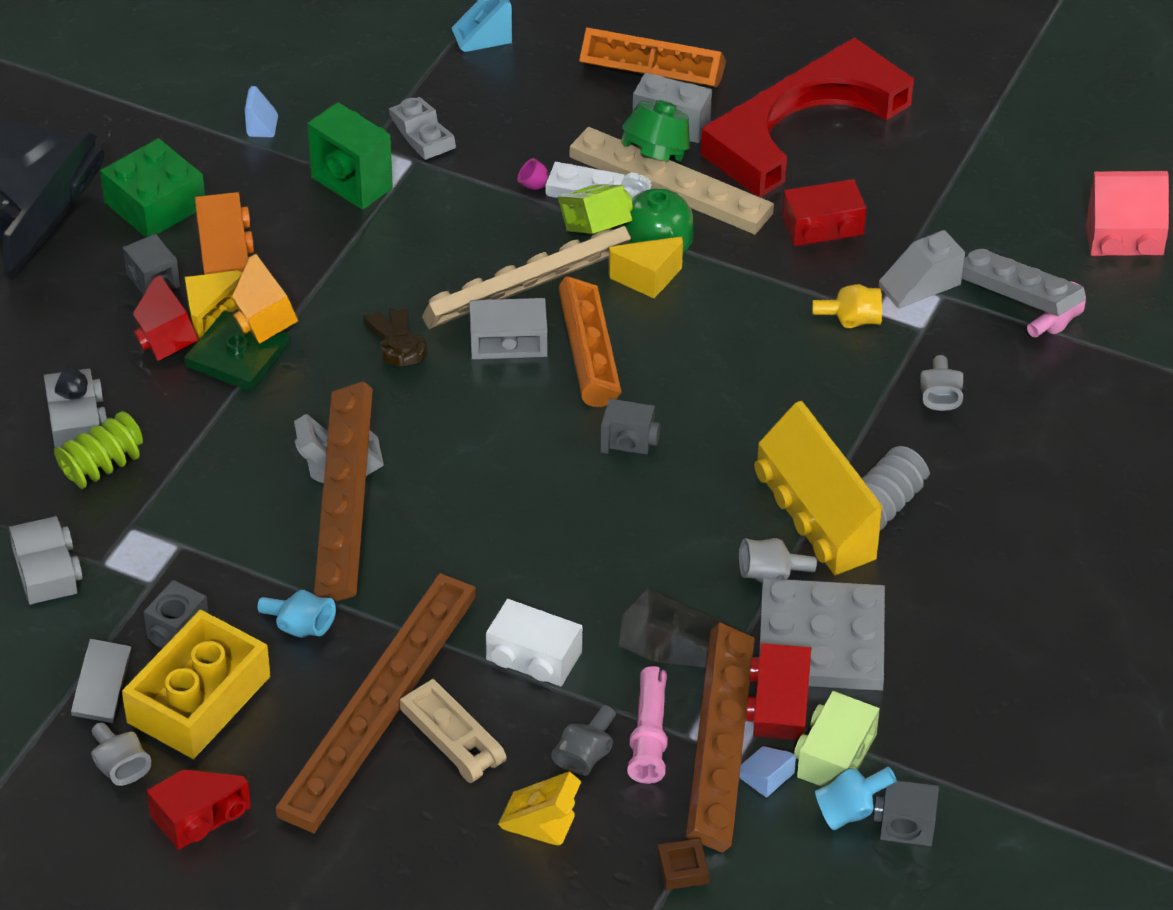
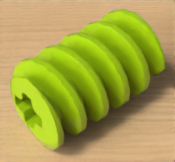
[54,411,143,489]

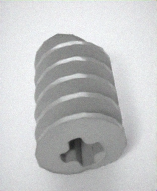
[862,446,930,530]

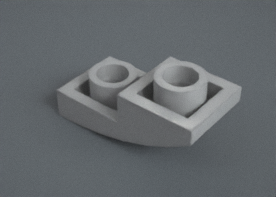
[389,97,456,160]
[71,639,132,723]

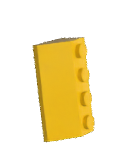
[754,401,882,576]

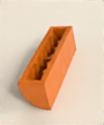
[579,27,726,88]

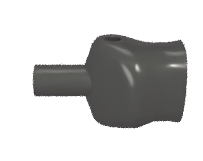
[551,705,616,776]

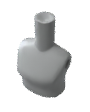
[920,355,963,411]
[739,538,817,584]
[91,722,151,786]

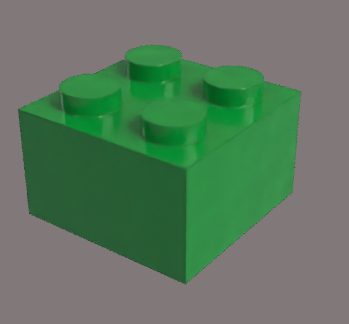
[307,102,393,210]
[100,138,205,237]

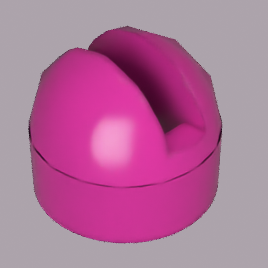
[517,158,549,190]

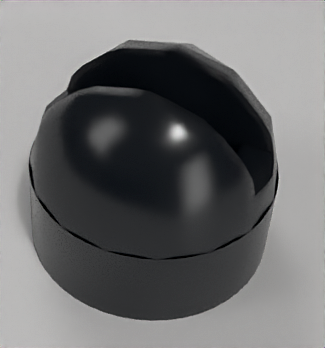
[55,366,88,400]

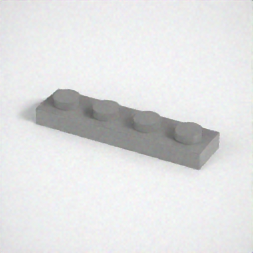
[962,248,1086,316]

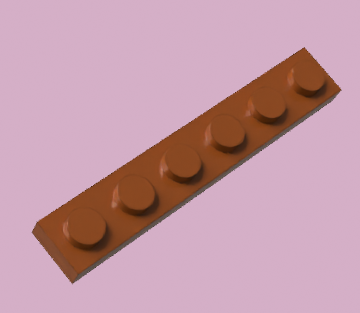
[314,381,373,602]
[686,622,755,853]

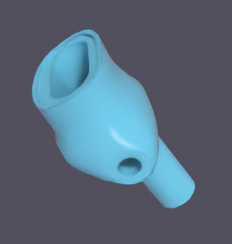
[257,590,336,638]
[815,766,897,830]

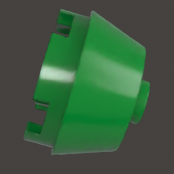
[621,100,690,162]

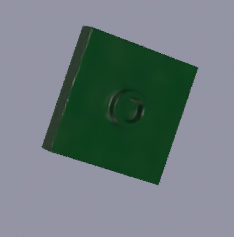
[185,310,290,392]

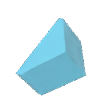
[451,0,512,52]

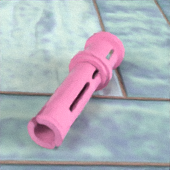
[627,666,668,784]

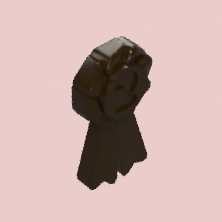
[363,308,427,367]

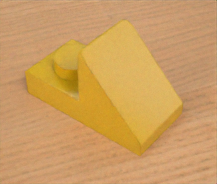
[498,771,581,845]

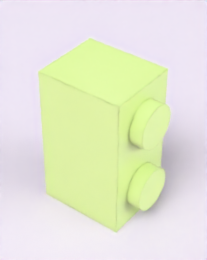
[794,691,880,787]

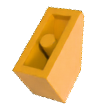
[232,254,298,344]

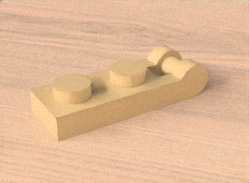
[400,679,507,783]

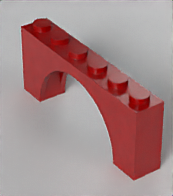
[701,38,914,198]

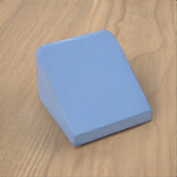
[245,86,278,137]
[739,746,796,798]

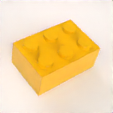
[122,609,270,759]

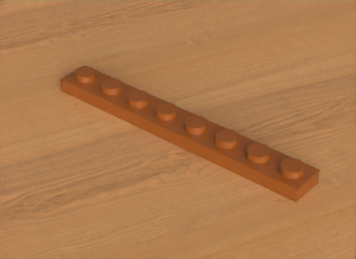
[276,573,476,833]

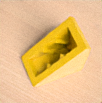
[608,237,683,298]
[185,270,242,342]

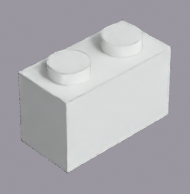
[486,599,582,686]

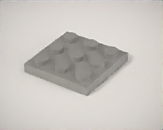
[759,578,885,691]

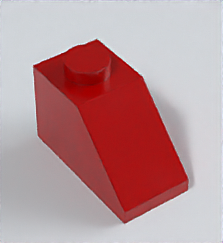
[133,275,198,361]

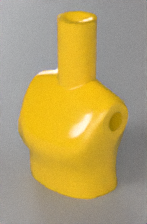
[812,284,882,328]

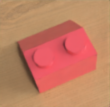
[1085,171,1169,256]

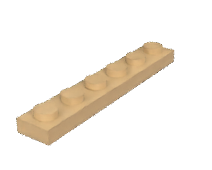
[570,127,774,235]
[422,226,631,329]

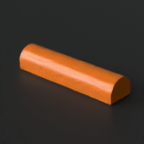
[558,276,622,407]

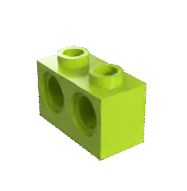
[557,184,633,234]

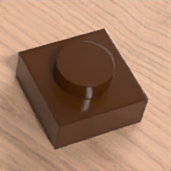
[657,838,709,890]

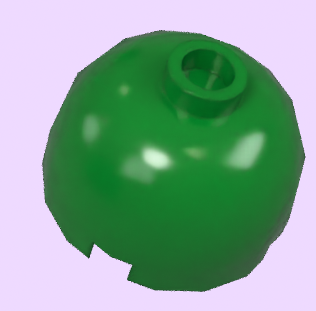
[622,188,694,252]

